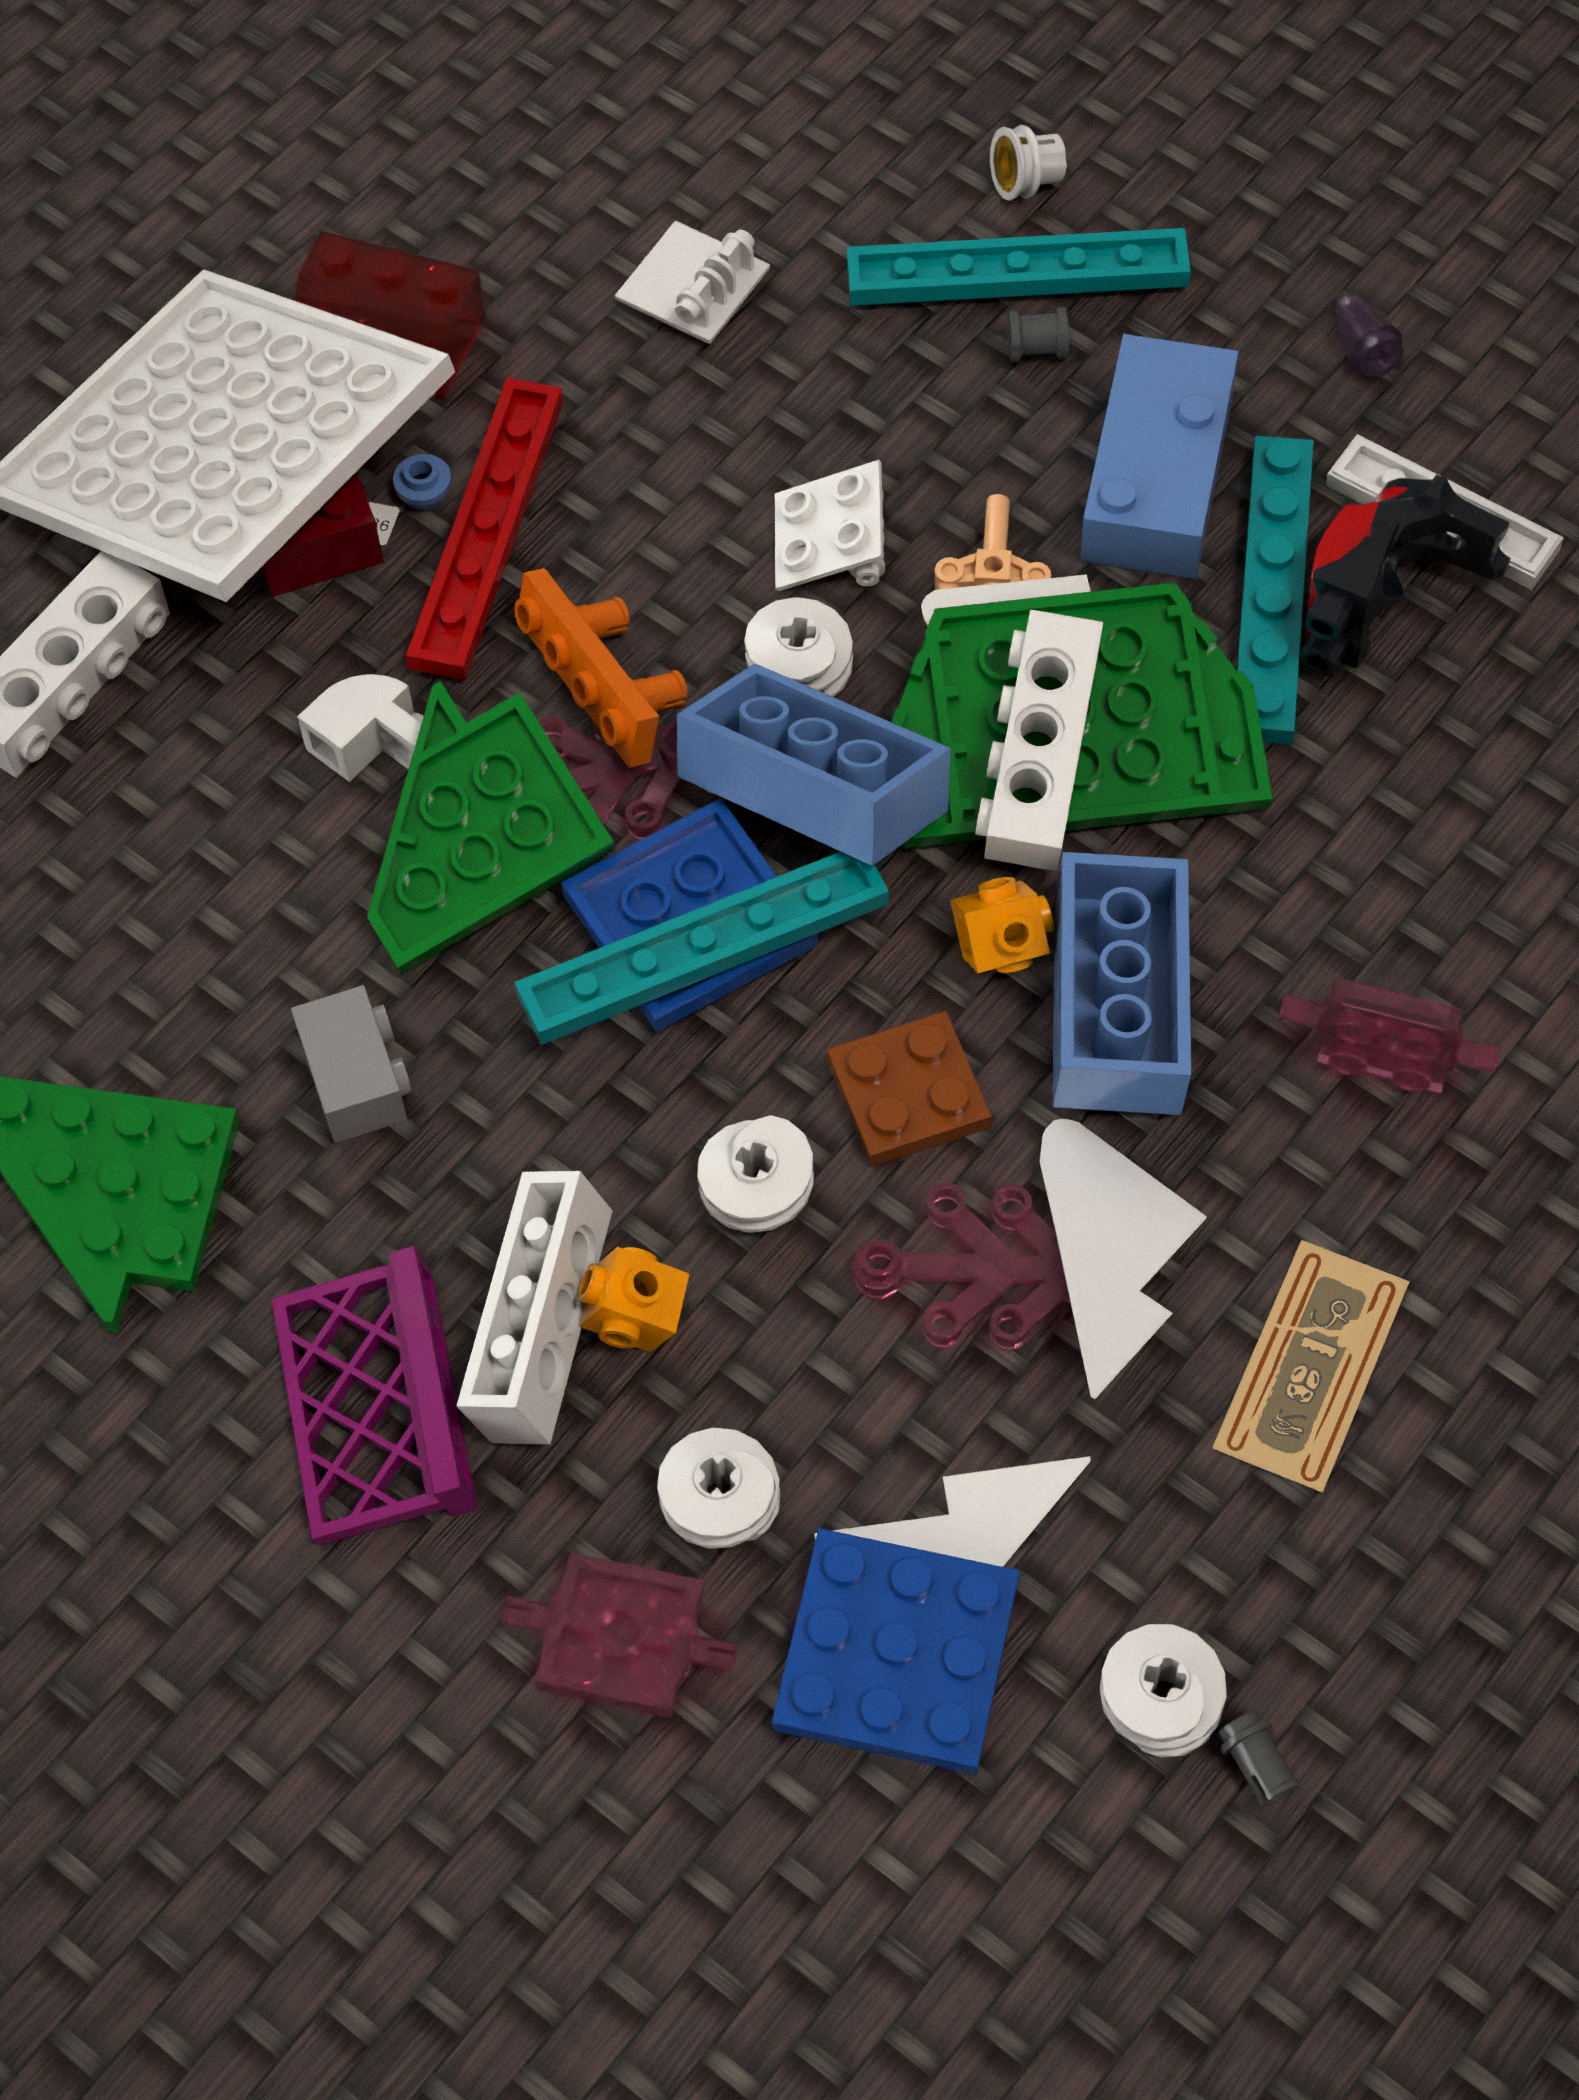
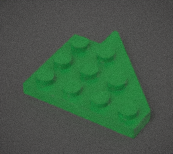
[367,681,615,975]
[0,1076,240,1333]

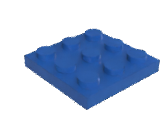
[561,798,818,1033]
[772,1528,1020,1775]

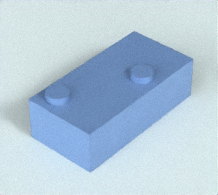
[1080,334,1239,579]
[677,663,951,866]
[1053,852,1191,1115]

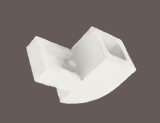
[297,674,424,782]

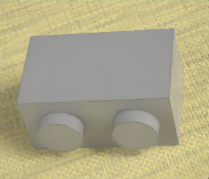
[291,985,413,1144]

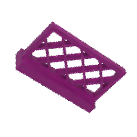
[271,1246,479,1546]

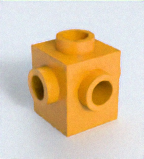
[950,877,1054,973]
[577,1247,689,1353]

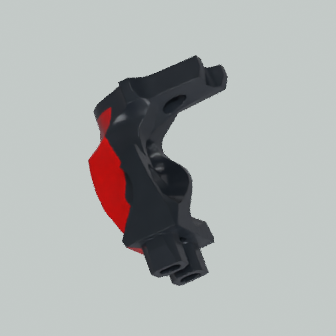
[1300,475,1511,677]

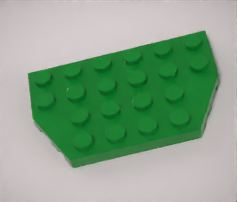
[891,582,1273,849]

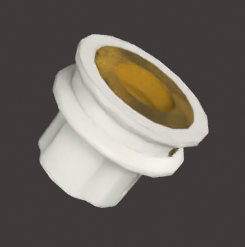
[990,124,1067,201]

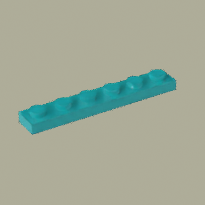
[847,228,1191,306]
[1237,435,1314,745]
[514,851,889,1045]

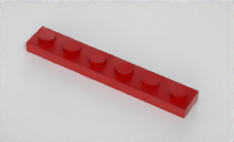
[406,378,564,680]

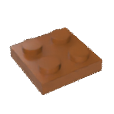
[827,1011,991,1168]

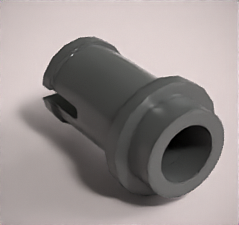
[1219,1711,1300,1808]

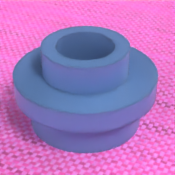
[393,454,452,510]

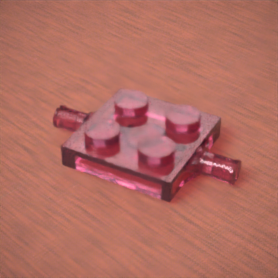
[1279,978,1501,1093]
[503,1552,738,1719]

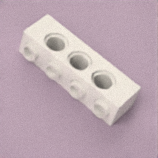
[0,551,170,778]
[975,609,1103,872]
[457,1171,612,1445]

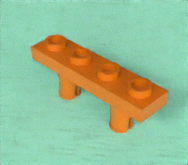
[515,568,688,768]

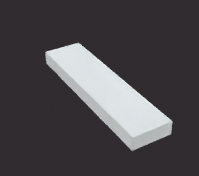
[1326,434,1564,590]

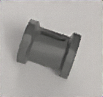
[1007,307,1069,362]

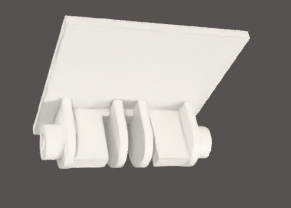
[615,221,770,344]
[775,460,885,592]

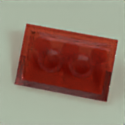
[294,231,486,400]

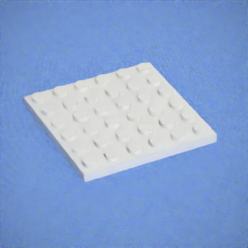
[0,269,455,602]

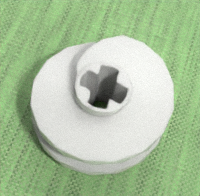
[744,597,853,697]
[697,1115,814,1233]
[657,1428,780,1549]
[1100,1624,1226,1758]

